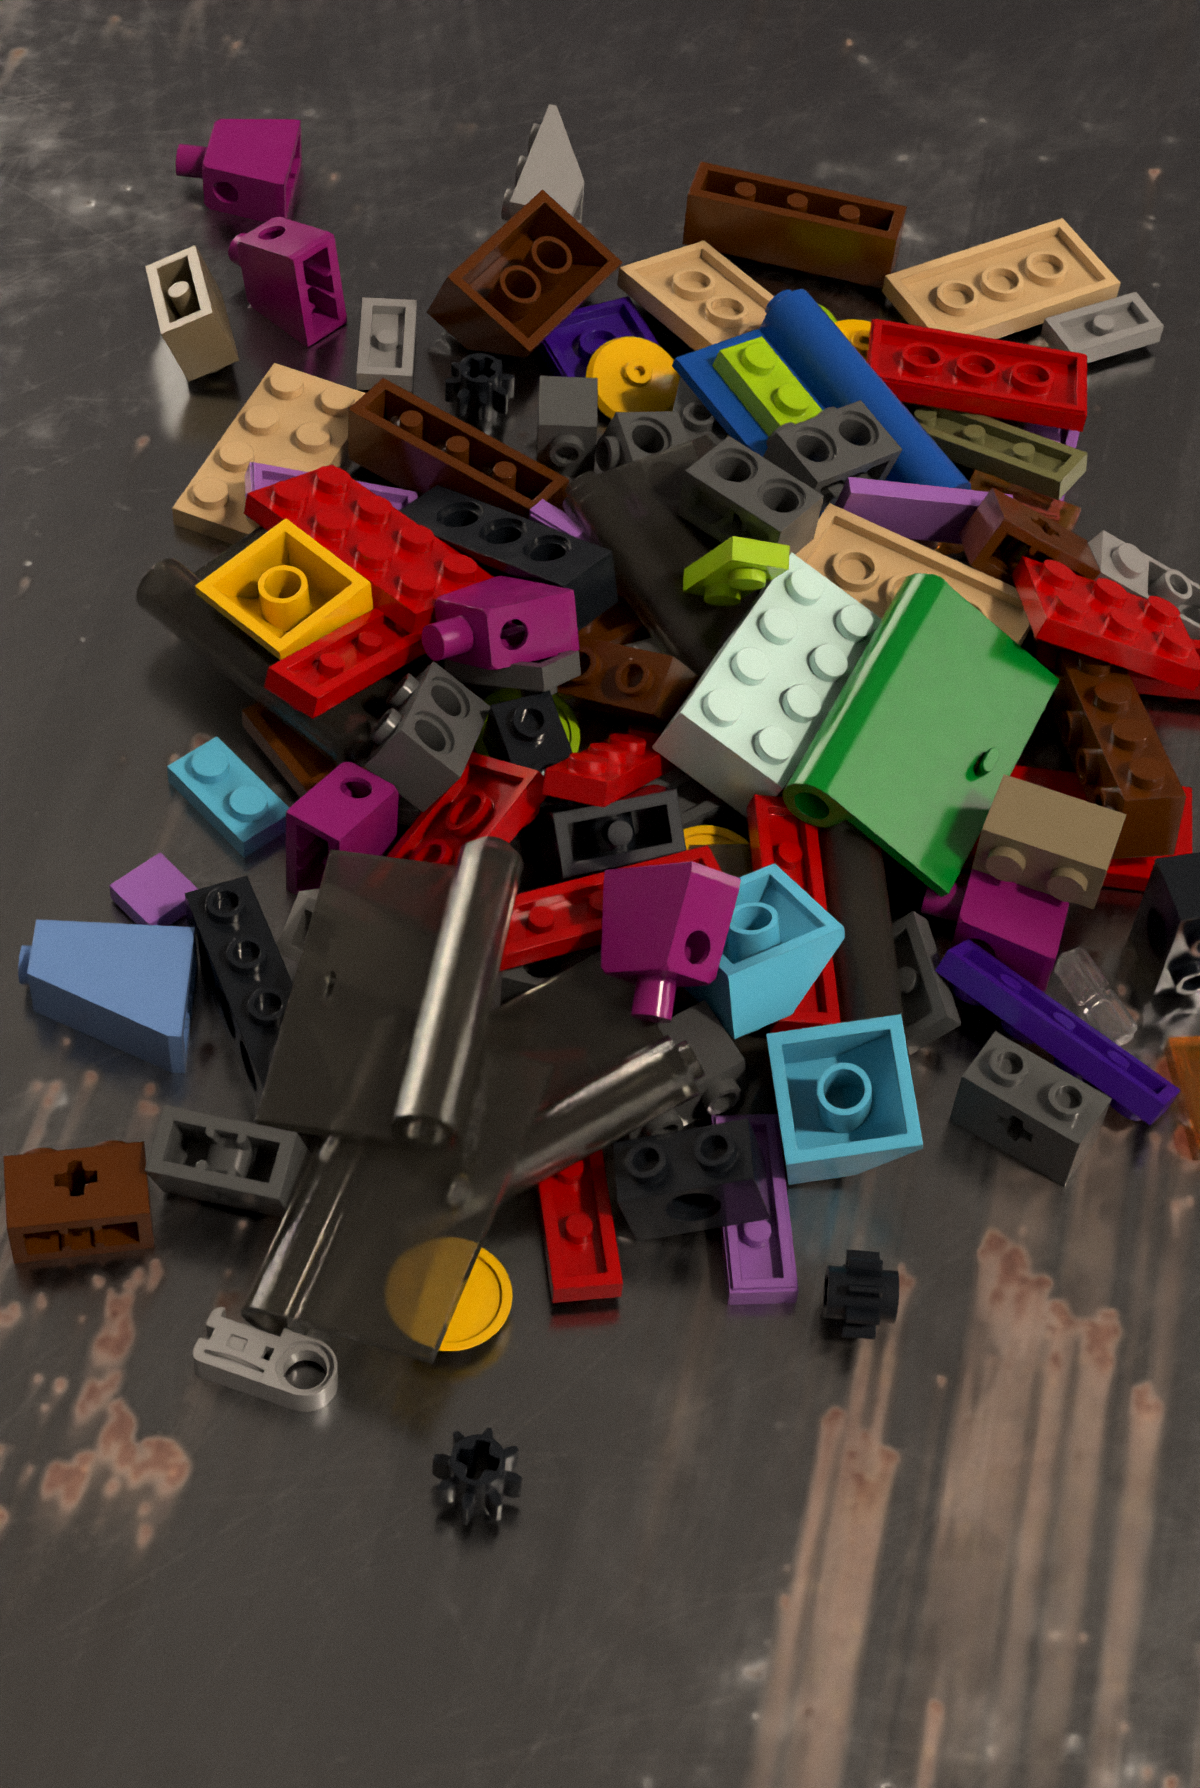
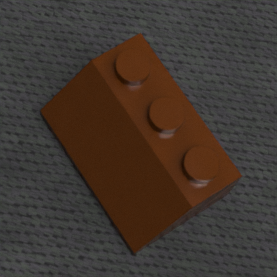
[426,189,623,357]

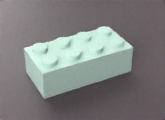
[652,552,881,818]

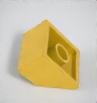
[195,518,373,660]

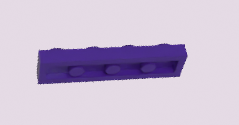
[935,939,1181,1126]

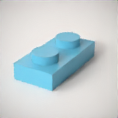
[167,736,289,858]

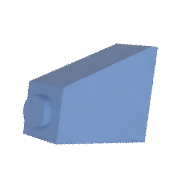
[18,919,198,1074]

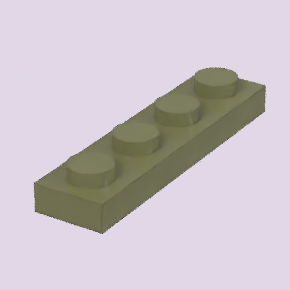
[901,401,1088,500]

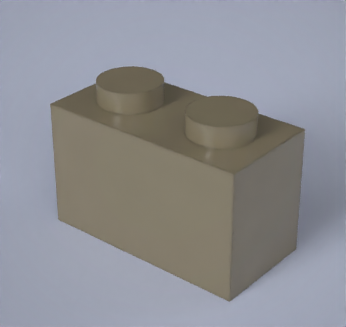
[145,245,239,382]
[972,774,1127,909]

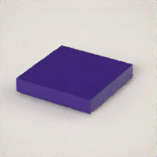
[537,296,660,378]

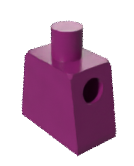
[176,119,302,222]
[228,217,348,347]
[422,575,580,670]
[286,762,402,898]
[601,861,741,1023]
[920,869,1069,993]

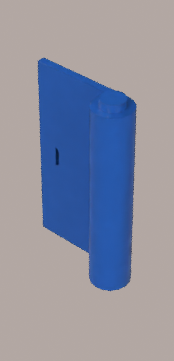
[672,289,971,518]

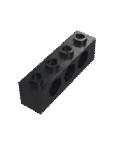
[399,485,619,631]
[184,875,335,1136]

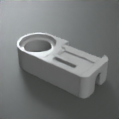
[192,1307,338,1412]

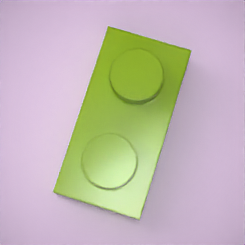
[712,336,823,437]
[683,536,790,606]

